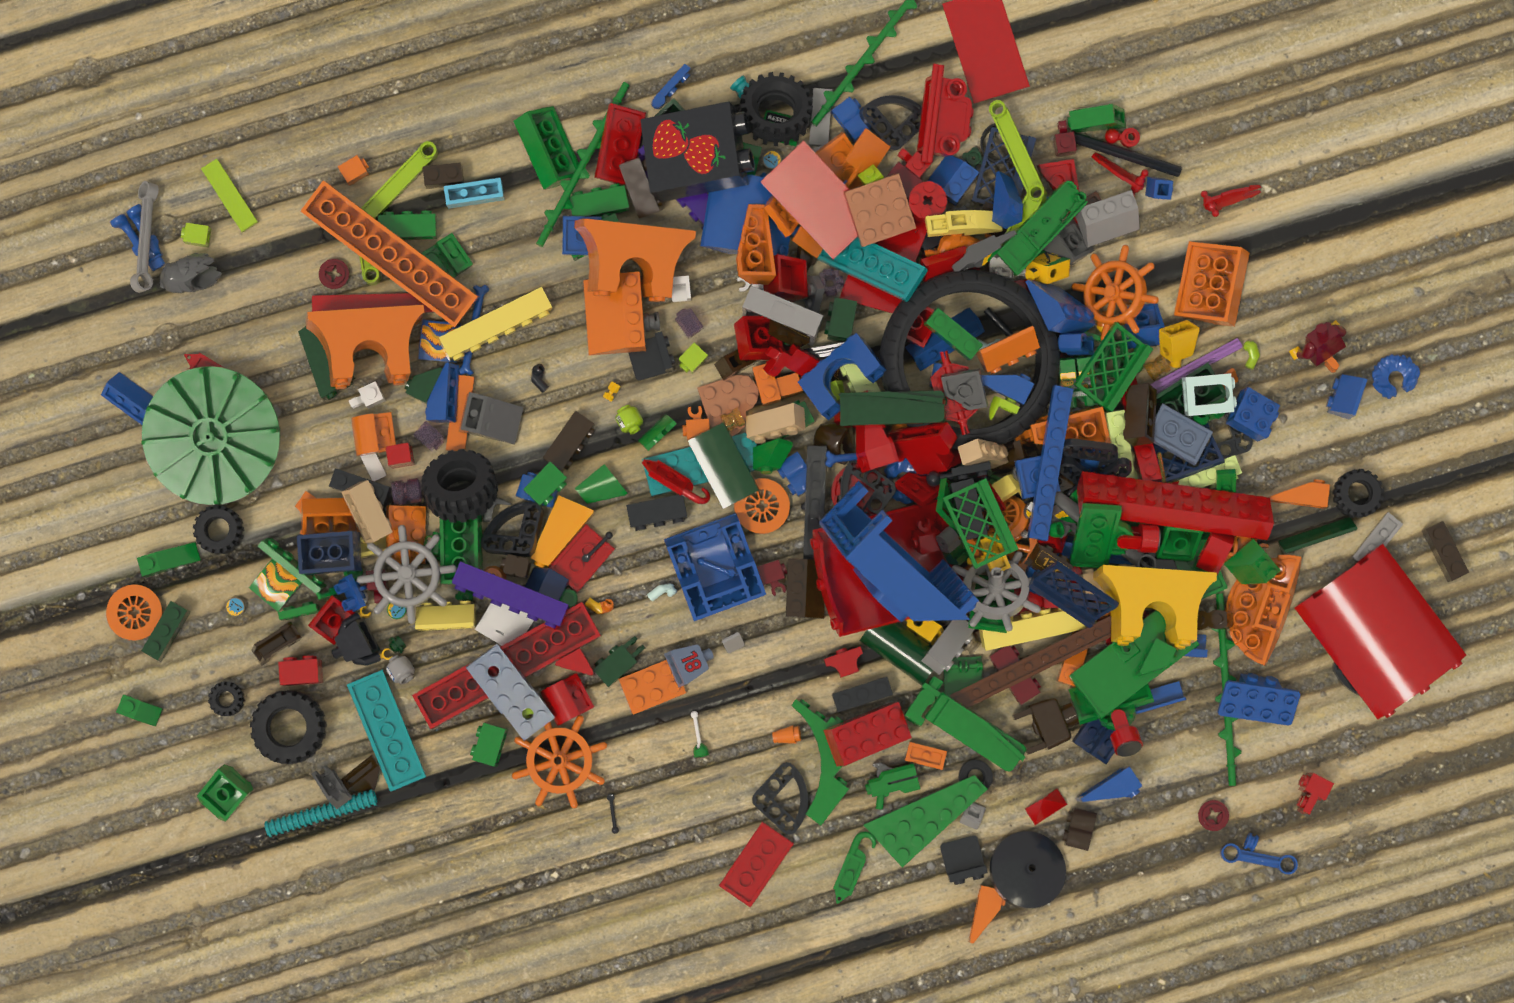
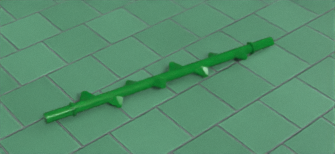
[811,0,918,127]
[536,82,630,247]
[1211,593,1241,786]

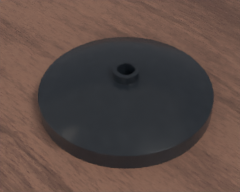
[989,831,1066,909]

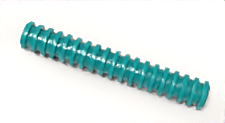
[264,789,378,837]

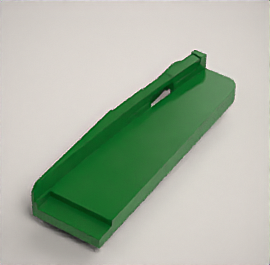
[997,181,1087,276]
[924,691,1026,772]

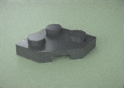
[941,368,988,410]

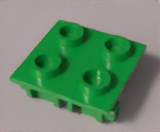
[944,656,983,695]

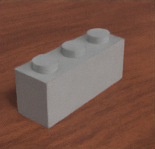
[921,620,975,675]

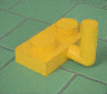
[967,532,1011,572]

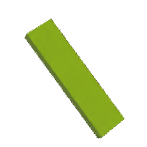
[201,159,258,233]

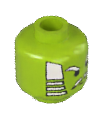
[615,405,643,435]

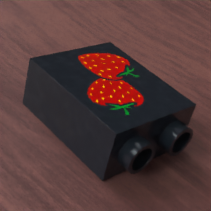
[640,101,755,202]

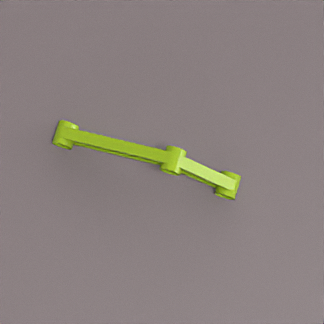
[989,100,1048,246]
[359,141,438,285]

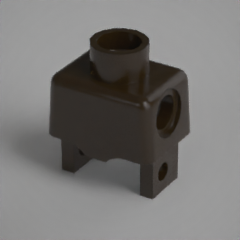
[1012,698,1079,755]

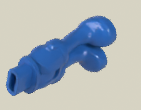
[110,204,166,271]

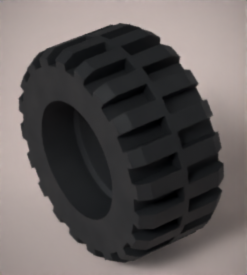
[421,449,498,523]
[250,690,327,764]

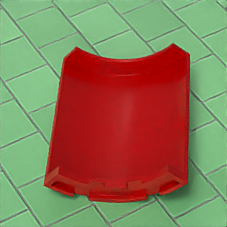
[810,500,964,637]
[1295,543,1467,719]

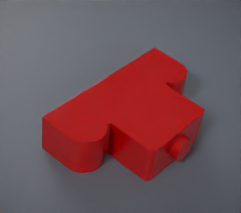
[886,422,957,475]

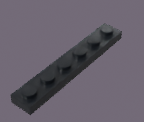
[803,445,827,560]

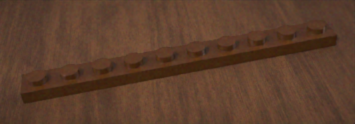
[949,616,1111,708]

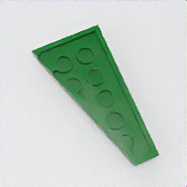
[863,775,988,868]

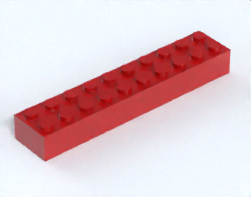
[1077,471,1274,540]
[412,602,602,729]

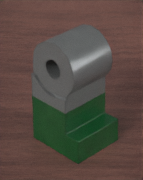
[936,527,969,566]

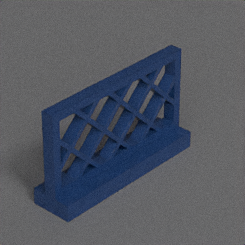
[972,127,1036,204]
[1153,423,1225,483]
[1028,561,1119,628]

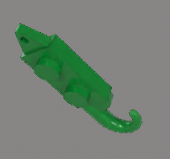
[833,831,876,904]

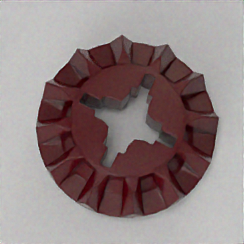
[319,259,349,289]
[1198,800,1229,831]

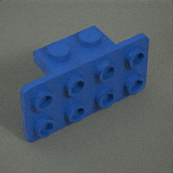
[1218,673,1300,726]

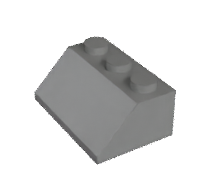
[1075,190,1140,248]

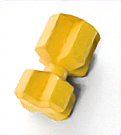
[603,381,621,402]

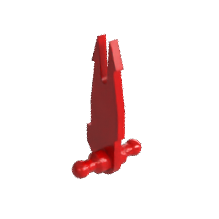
[1091,152,1149,197]
[1201,185,1261,217]

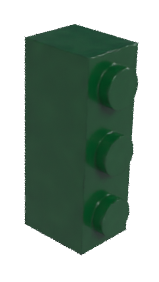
[141,601,191,661]

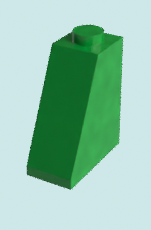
[1068,104,1126,132]

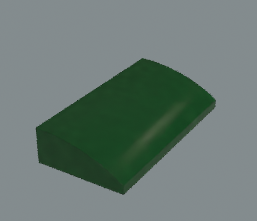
[688,422,759,509]

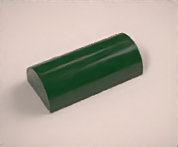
[1155,362,1226,419]
[859,622,933,686]

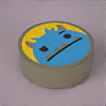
[762,150,782,170]
[225,597,246,617]

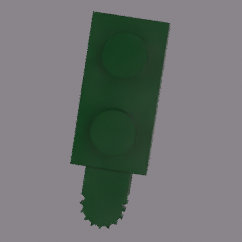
[593,636,645,688]

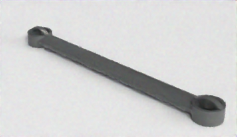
[1012,466,1156,568]

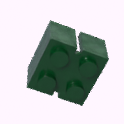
[824,297,857,342]

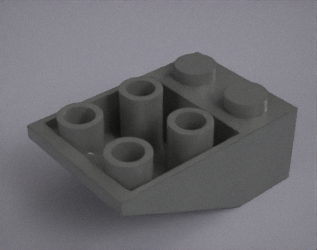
[459,392,523,445]

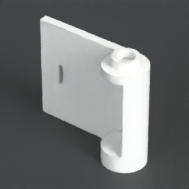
[475,603,534,646]

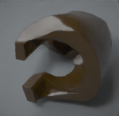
[813,423,856,465]

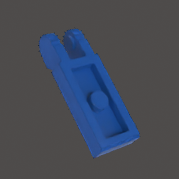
[651,64,691,109]

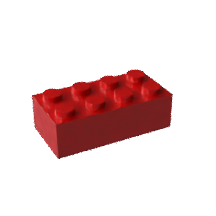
[823,702,912,766]

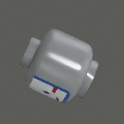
[386,655,415,685]

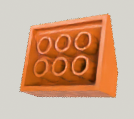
[1174,241,1250,327]
[583,272,646,356]

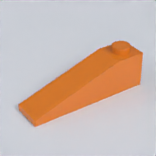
[736,204,776,285]
[1030,406,1111,449]

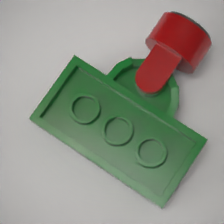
[1069,503,1161,568]
[1068,684,1154,757]

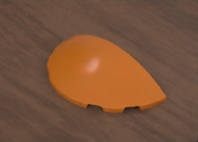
[1226,555,1302,666]

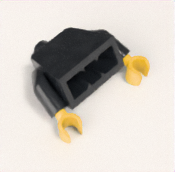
[331,606,393,666]

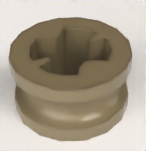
[963,637,981,656]

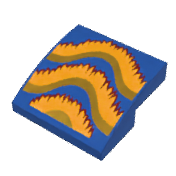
[418,319,461,363]

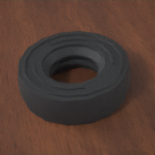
[958,759,993,789]

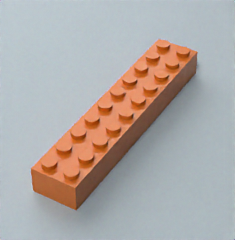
[300,180,479,327]

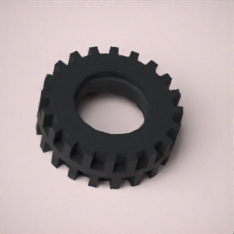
[739,72,813,146]

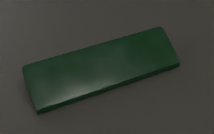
[1278,517,1358,555]

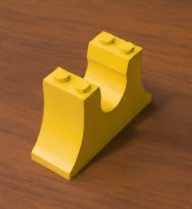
[1093,565,1217,649]

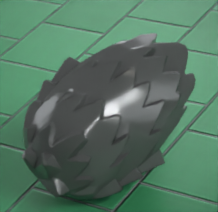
[159,253,222,293]

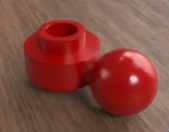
[1105,128,1140,148]

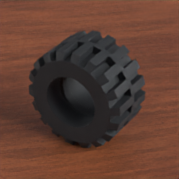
[1332,469,1384,518]
[193,505,244,554]

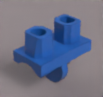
[334,574,367,612]

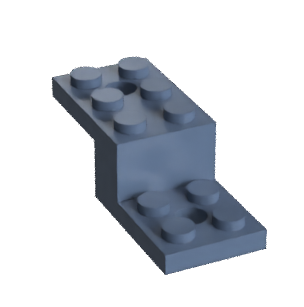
[466,644,555,740]

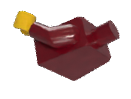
[1289,320,1346,367]

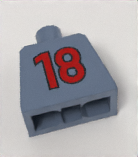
[664,644,714,688]

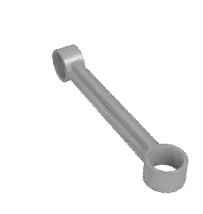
[130,181,159,293]

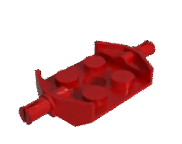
[930,350,978,435]

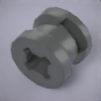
[643,312,661,332]

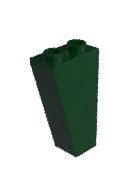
[298,326,356,400]

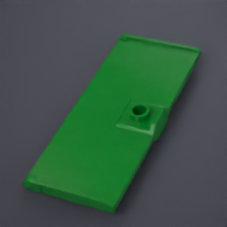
[1069,610,1199,719]

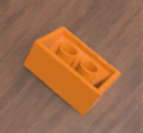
[976,326,1040,375]
[301,498,360,535]

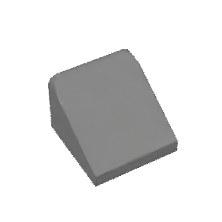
[722,632,744,653]
[960,803,986,830]

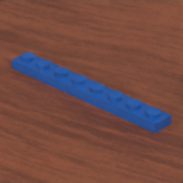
[1027,385,1073,541]

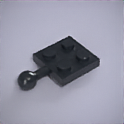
[926,462,992,487]

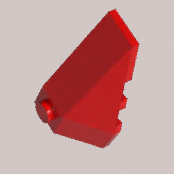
[856,391,899,473]

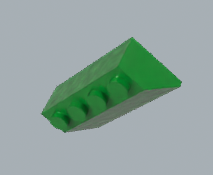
[513,106,579,190]
[440,515,483,584]

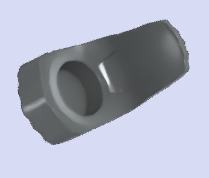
[482,497,512,522]

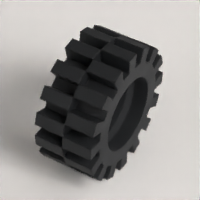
[208,682,245,716]

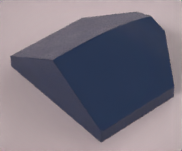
[525,568,569,601]

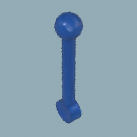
[697,558,735,578]

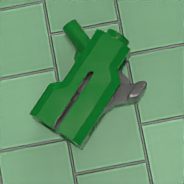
[865,762,920,810]

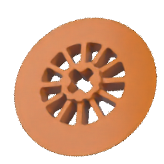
[734,478,790,534]
[982,496,1029,538]
[106,585,162,640]

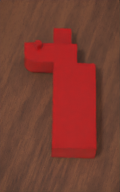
[921,246,980,282]
[763,344,821,377]

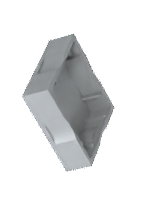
[742,286,823,347]

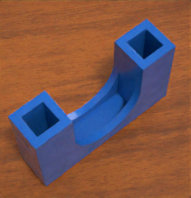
[798,333,886,420]

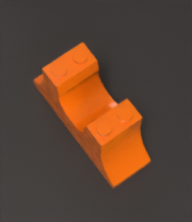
[574,219,696,302]
[306,305,424,389]

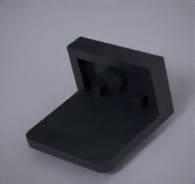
[628,331,675,381]
[940,836,988,885]

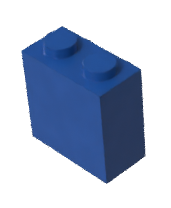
[1226,387,1280,442]

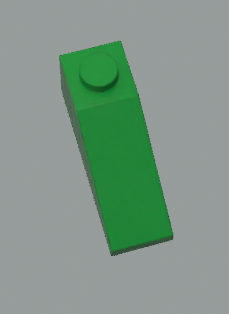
[137,542,201,578]

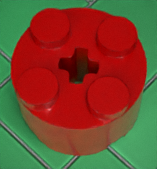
[908,181,947,223]

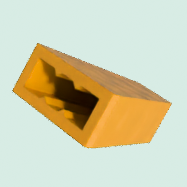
[531,495,594,568]

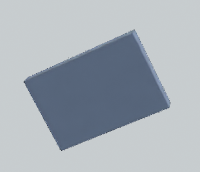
[1154,404,1213,466]

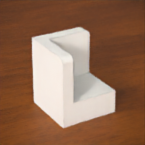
[672,276,691,302]

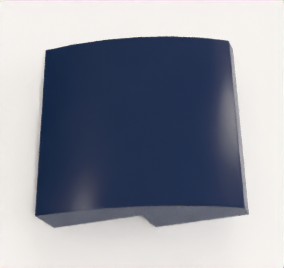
[1072,719,1115,764]

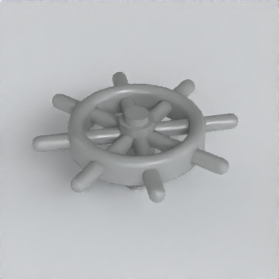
[357,525,457,624]
[952,551,1041,632]

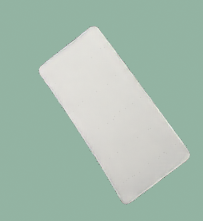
[360,454,386,481]

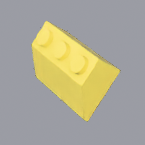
[415,601,477,631]

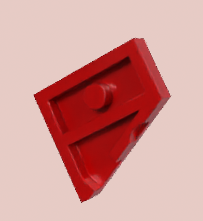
[895,472,940,508]

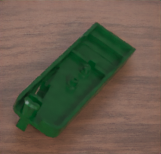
[838,391,948,426]

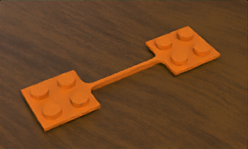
[792,128,890,258]

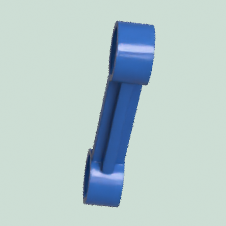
[1220,843,1298,874]

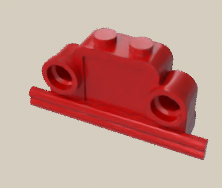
[917,64,974,163]

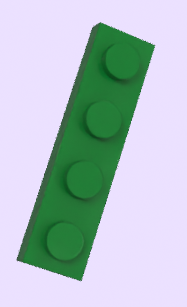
[258,538,327,594]

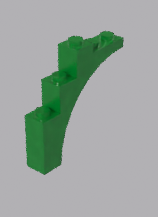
[791,699,849,826]

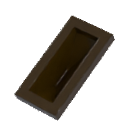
[341,756,380,792]

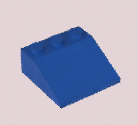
[1025,280,1096,333]
[1075,766,1142,802]

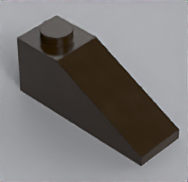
[714,349,760,381]

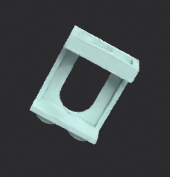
[1182,373,1237,416]

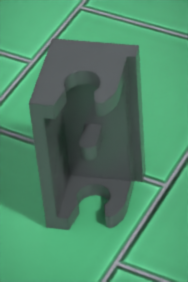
[311,766,352,809]

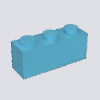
[444,178,505,209]

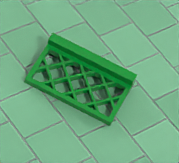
[1074,322,1153,412]
[942,478,1018,569]

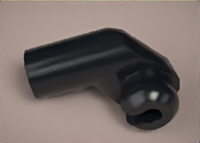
[531,364,549,393]

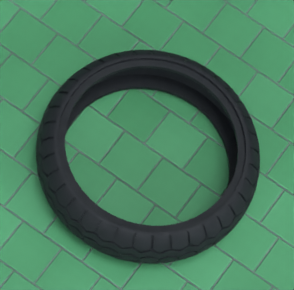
[880,270,1060,450]

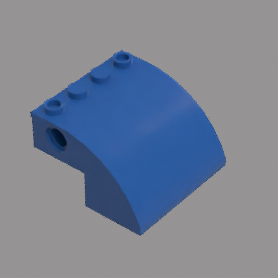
[700,174,791,256]
[664,513,766,621]

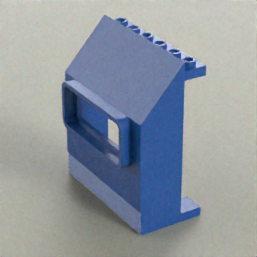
[820,481,979,622]

